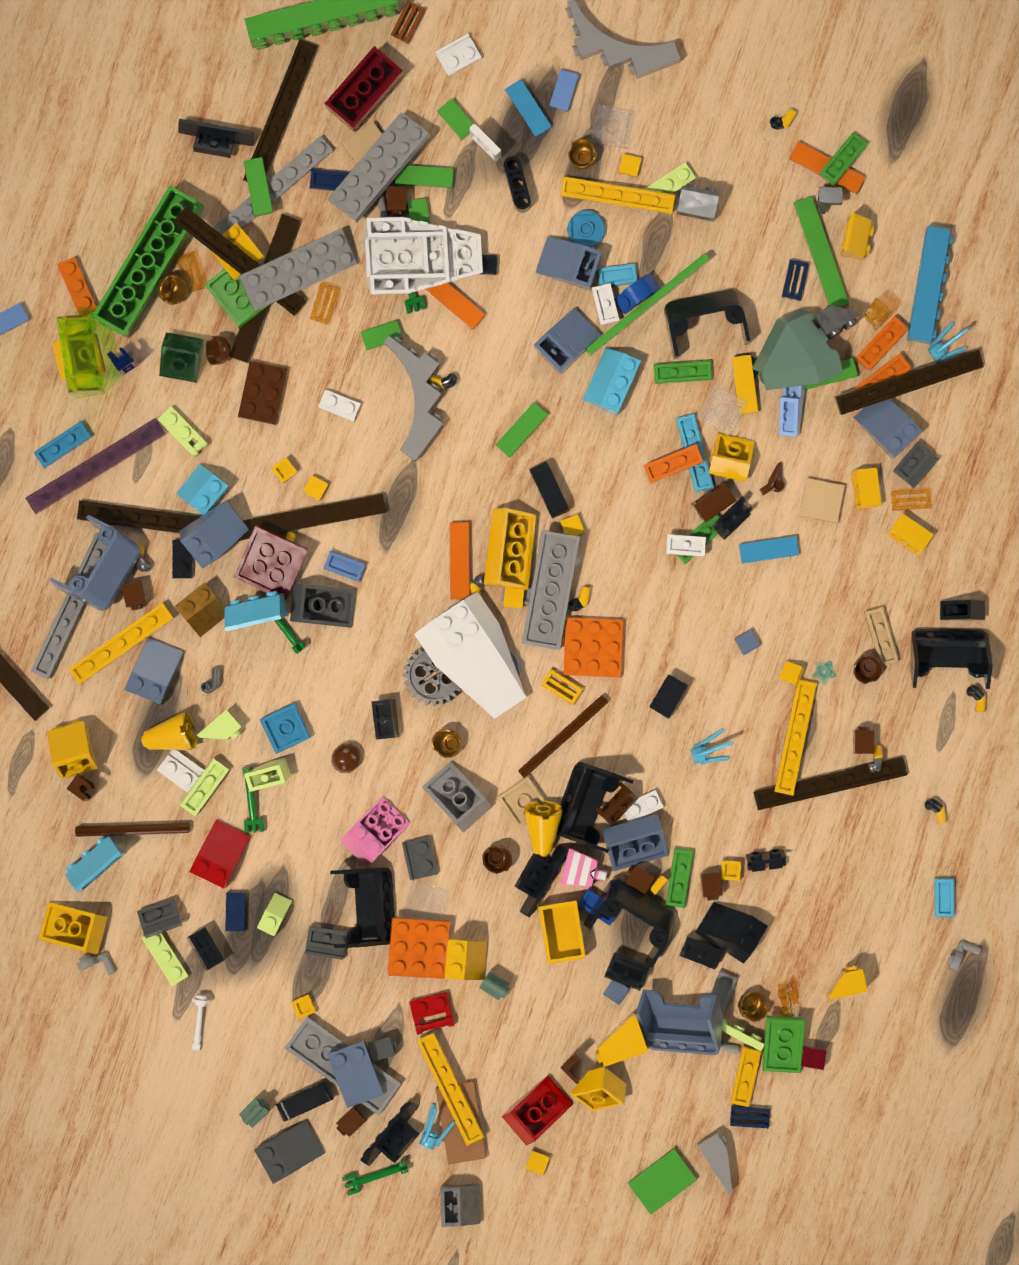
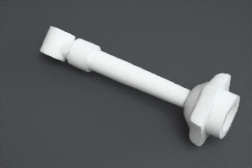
[192,994,211,1051]

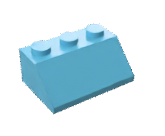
[582,348,641,415]
[225,591,289,631]
[64,836,125,892]

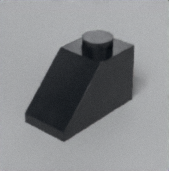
[940,600,985,621]

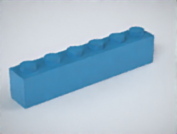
[907,226,953,344]

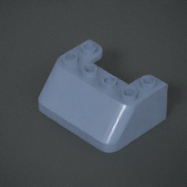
[636,990,723,1055]

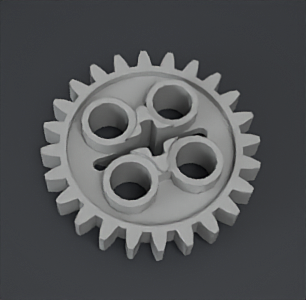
[403,648,461,707]

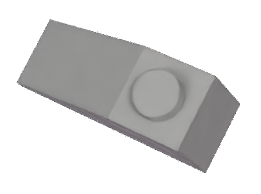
[697,1132,733,1195]

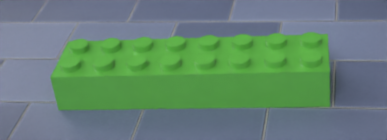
[244,0,400,50]
[92,185,205,338]

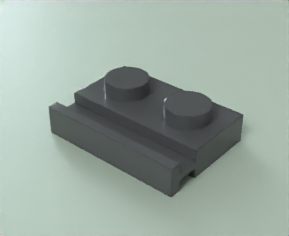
[893,442,939,489]
[402,837,438,880]
[137,898,182,938]
[305,926,347,960]

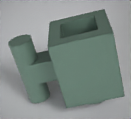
[479,971,510,1000]
[239,1097,270,1128]

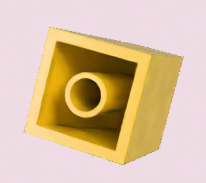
[47,721,98,779]
[445,938,487,980]
[595,1013,648,1067]

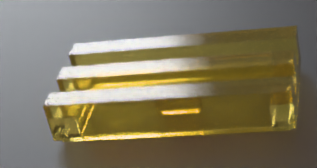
[176,251,205,294]
[310,282,339,325]
[891,489,931,511]

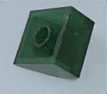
[159,332,204,383]

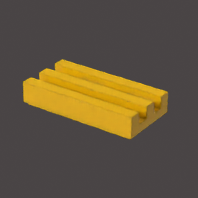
[541,669,583,705]

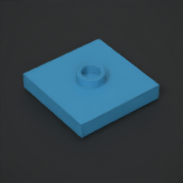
[260,703,311,754]

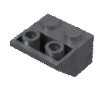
[676,184,720,222]
[813,305,860,340]
[440,1184,481,1227]

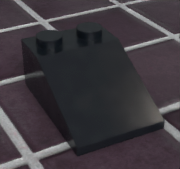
[695,902,768,964]

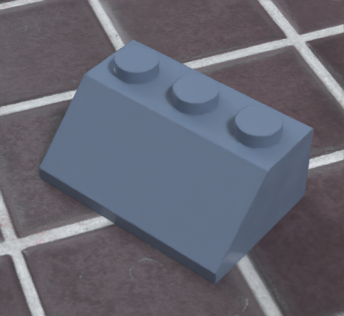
[602,814,669,871]

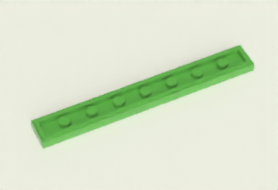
[586,254,709,357]

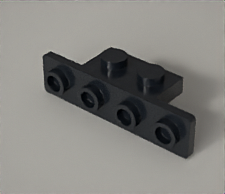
[178,119,254,158]
[514,845,568,917]
[360,1101,420,1166]

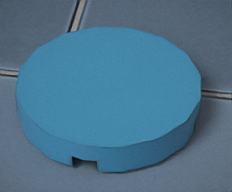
[567,210,605,248]

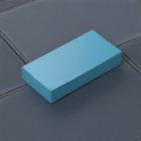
[597,264,637,287]
[934,879,955,917]

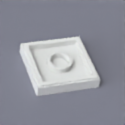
[469,124,501,162]

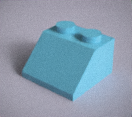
[176,464,230,515]

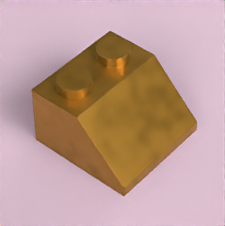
[175,582,225,637]

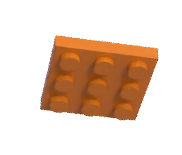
[563,618,623,678]
[387,917,450,979]

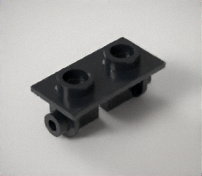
[746,849,786,872]

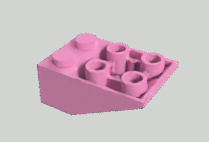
[340,797,410,868]

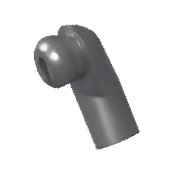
[201,668,221,694]

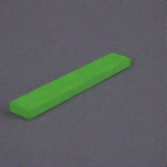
[794,196,849,307]

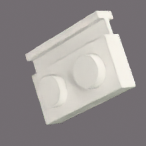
[435,34,482,77]
[157,750,204,792]

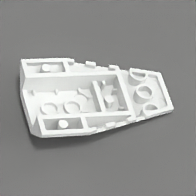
[364,217,483,295]
[414,592,526,719]

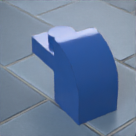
[614,273,661,314]

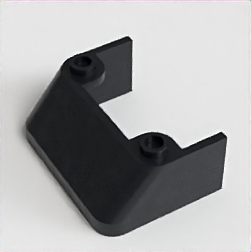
[664,289,750,360]
[910,629,993,689]
[557,762,634,853]
[330,867,395,948]
[583,878,675,968]

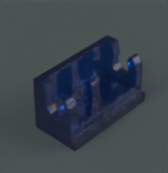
[107,347,138,376]

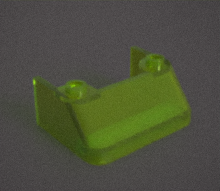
[57,315,105,398]

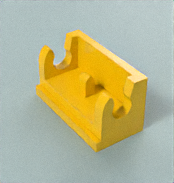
[851,468,882,510]
[887,513,933,556]

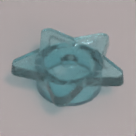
[811,661,836,685]

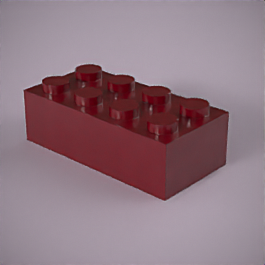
[324,46,404,132]

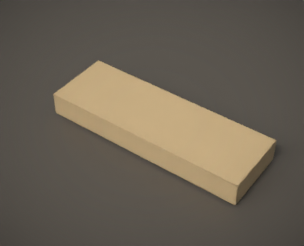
[864,607,899,666]

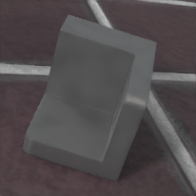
[818,187,842,214]

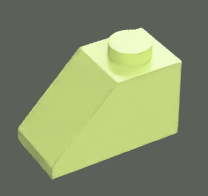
[197,710,243,740]
[244,758,291,792]
[257,893,292,936]

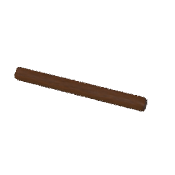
[518,695,608,778]
[75,823,190,837]

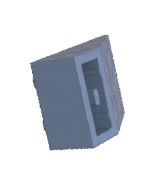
[535,236,602,291]
[533,308,601,375]

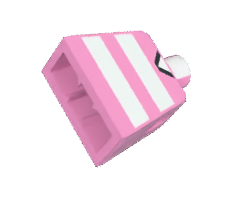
[560,849,607,887]

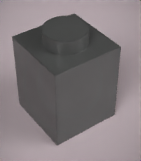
[368,1036,398,1062]

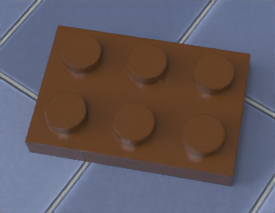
[238,361,288,425]

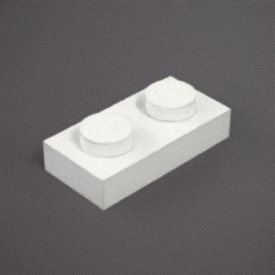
[592,283,619,325]
[318,389,361,422]
[666,534,706,557]
[624,790,663,822]

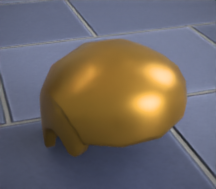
[568,138,597,169]
[156,274,188,305]
[432,729,463,758]
[738,991,769,1021]

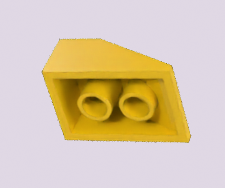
[39,902,108,955]

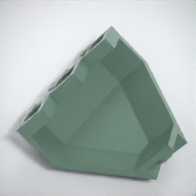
[752,309,843,390]

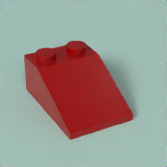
[189,820,251,889]
[501,1076,573,1146]

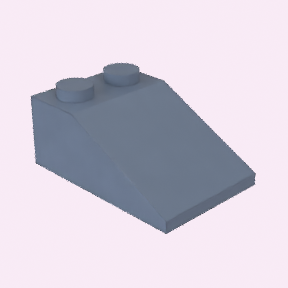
[853,399,923,459]
[179,500,249,569]
[124,637,184,705]
[327,1040,384,1108]

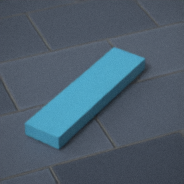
[676,414,714,493]

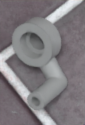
[947,941,981,972]
[77,952,116,975]

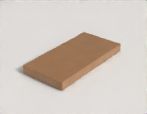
[436,1081,486,1165]

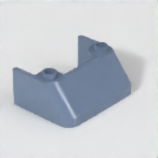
[50,515,141,611]

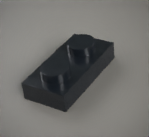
[172,540,192,579]

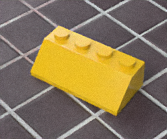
[484,508,537,590]

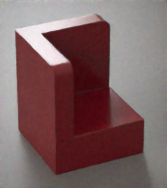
[801,1046,827,1070]

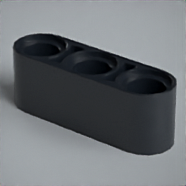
[504,156,531,213]
[529,461,570,519]
[275,1081,334,1122]

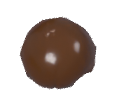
[206,335,231,365]
[853,654,883,684]
[331,743,361,773]
[482,845,512,874]

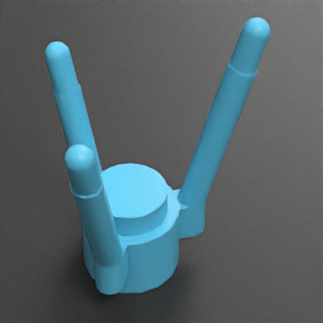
[928,321,969,362]
[690,729,734,765]
[419,1104,456,1149]

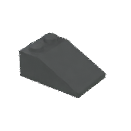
[290,583,356,628]
[254,1120,325,1184]

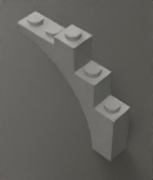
[565,0,681,79]
[384,336,443,462]

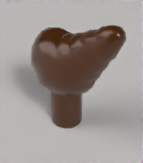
[759,462,785,496]

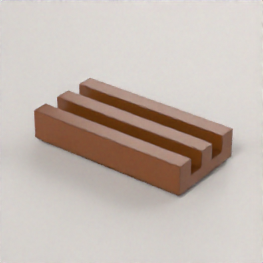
[391,1,425,44]

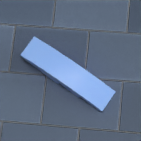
[779,385,805,437]

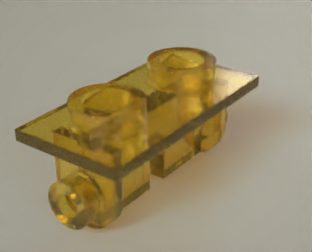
[778,982,801,1017]

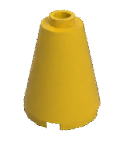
[141,712,197,750]
[524,801,562,857]

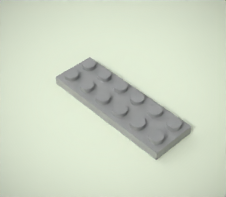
[328,112,431,222]
[238,229,357,311]
[522,530,580,650]
[285,1016,401,1116]

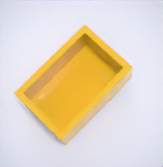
[538,900,586,964]

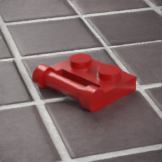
[409,992,455,1035]

